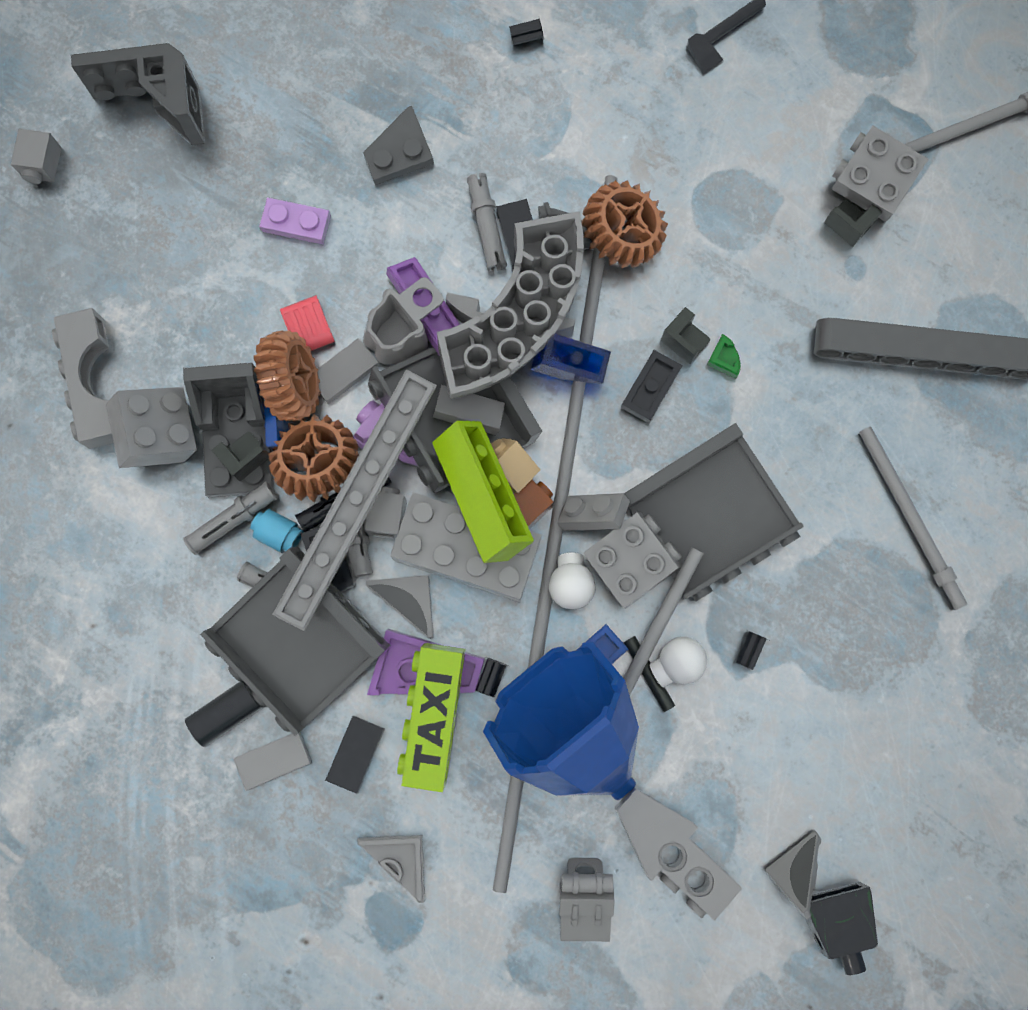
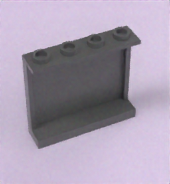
[368,347,542,493]
[624,423,804,601]
[200,546,391,736]

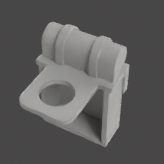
[559,858,615,942]

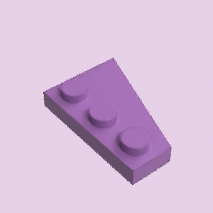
[367,629,485,695]

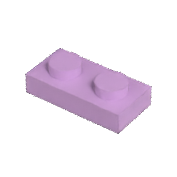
[259,197,331,245]

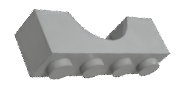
[52,308,114,449]

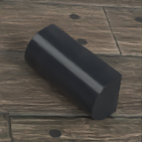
[185,681,264,747]

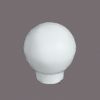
[549,552,596,609]
[650,637,707,688]

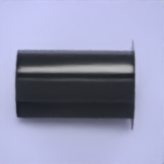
[509,18,544,45]
[736,630,770,670]
[476,657,509,697]

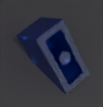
[531,334,611,384]

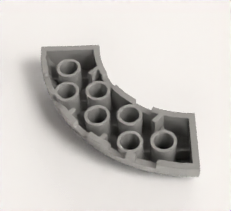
[437,211,584,400]

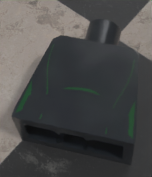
[805,882,878,975]

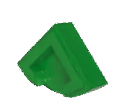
[707,334,741,379]

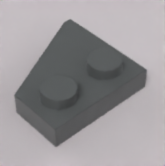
[363,106,434,185]

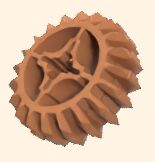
[582,180,668,269]
[254,330,321,421]
[268,414,359,503]

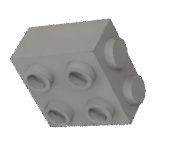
[832,125,929,222]
[583,512,682,609]

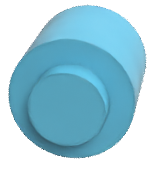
[250,509,304,553]

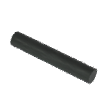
[623,636,675,712]

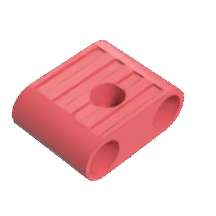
[280,295,335,351]

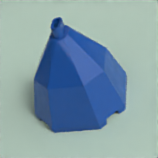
[483,641,639,800]

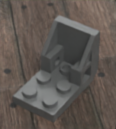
[71,43,204,145]
[183,363,274,498]

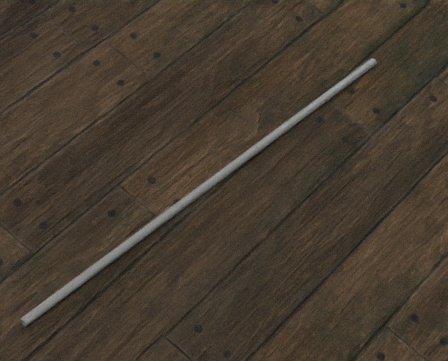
[493,175,618,893]

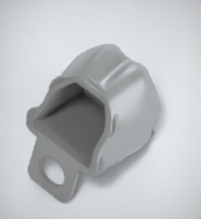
[363,277,444,364]

